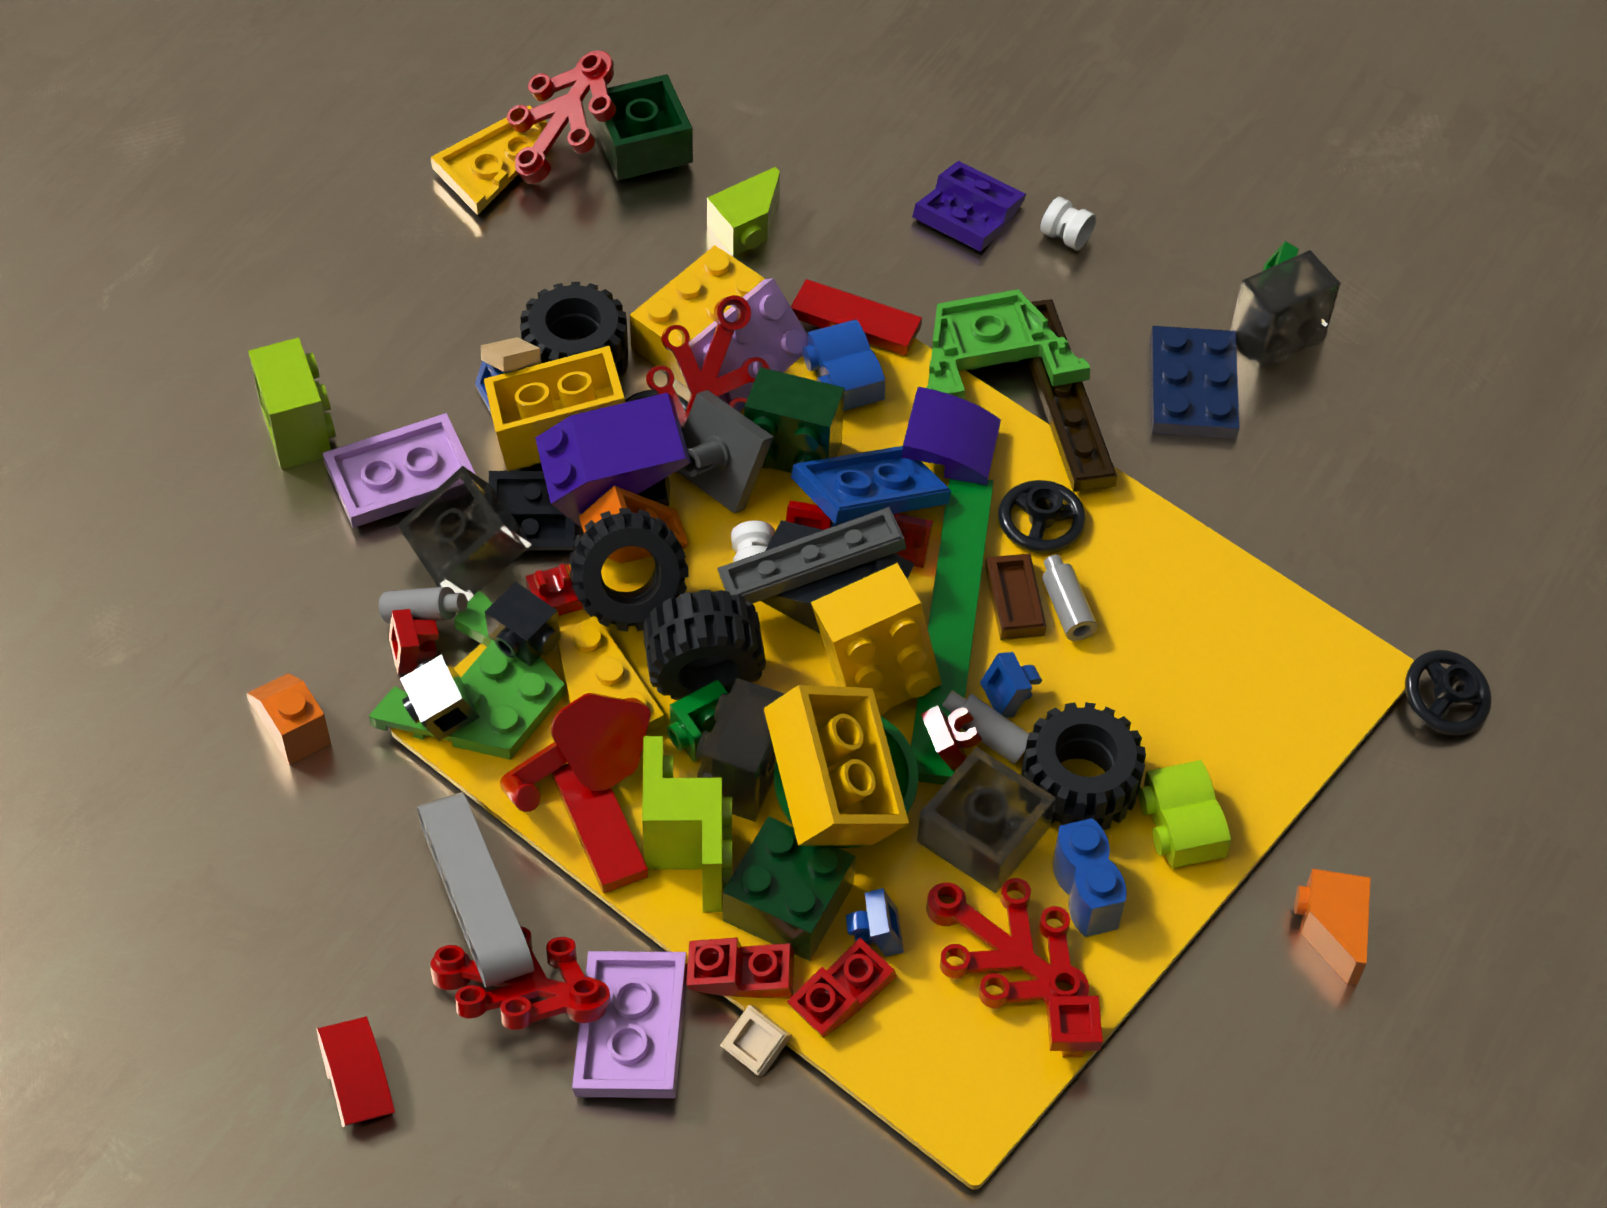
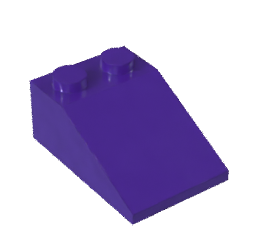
[535,393,691,528]

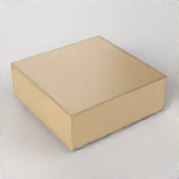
[480,337,541,372]
[720,1005,792,1076]

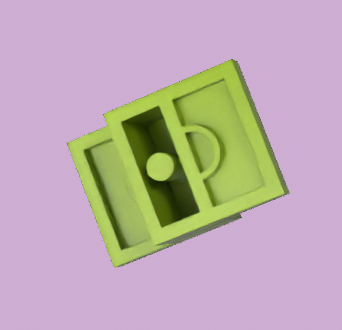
[642,736,732,912]

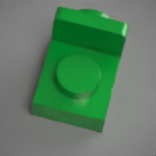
[667,680,728,762]

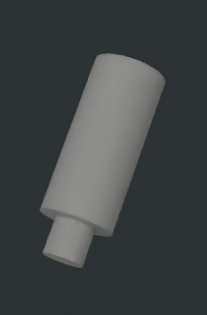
[1042,555,1098,641]
[379,587,467,624]
[942,690,1029,764]

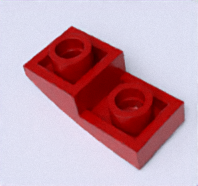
[686,937,795,998]
[787,938,897,1038]
[316,1016,395,1127]

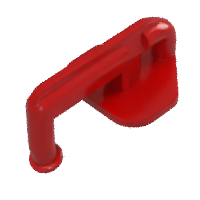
[500,693,651,812]

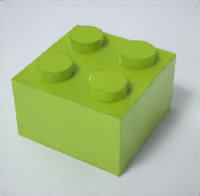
[248,337,336,470]

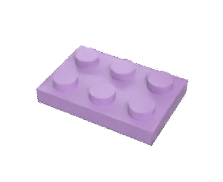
[689,278,808,412]
[322,413,478,528]
[572,951,688,1098]

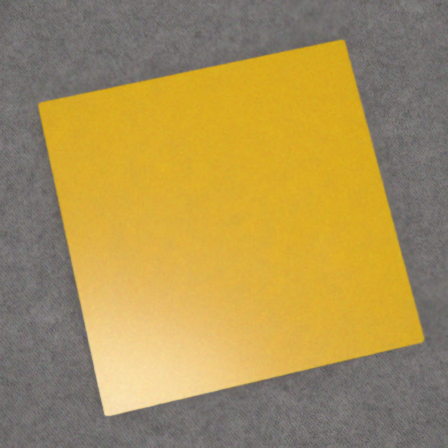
[391,338,1414,1189]

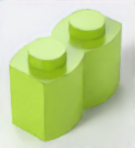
[1138,760,1231,868]

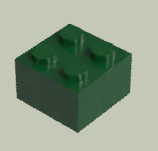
[591,74,693,181]
[744,367,845,473]
[723,816,856,961]

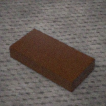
[985,553,1046,640]

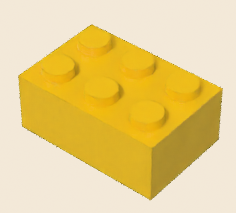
[629,245,765,389]
[484,346,626,471]
[811,563,942,716]
[764,685,909,846]

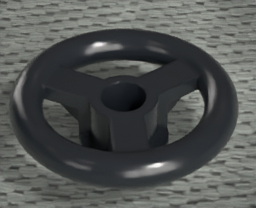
[998,480,1086,553]
[1405,650,1492,735]

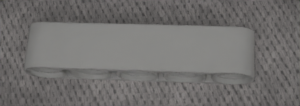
[417,792,534,988]

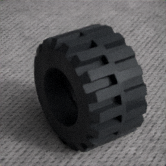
[520,282,628,374]
[569,508,689,632]
[643,590,766,701]
[1021,702,1146,830]

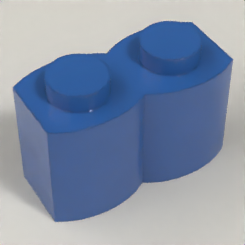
[803,319,885,411]
[1053,818,1126,937]

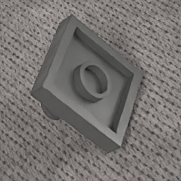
[676,390,774,513]

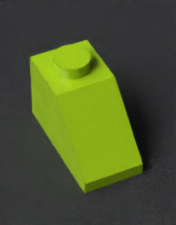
[707,166,780,256]

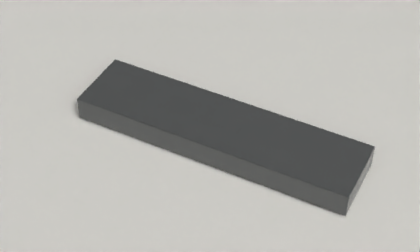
[717,507,906,604]

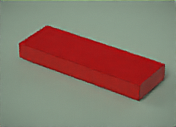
[791,279,922,356]
[552,764,648,894]

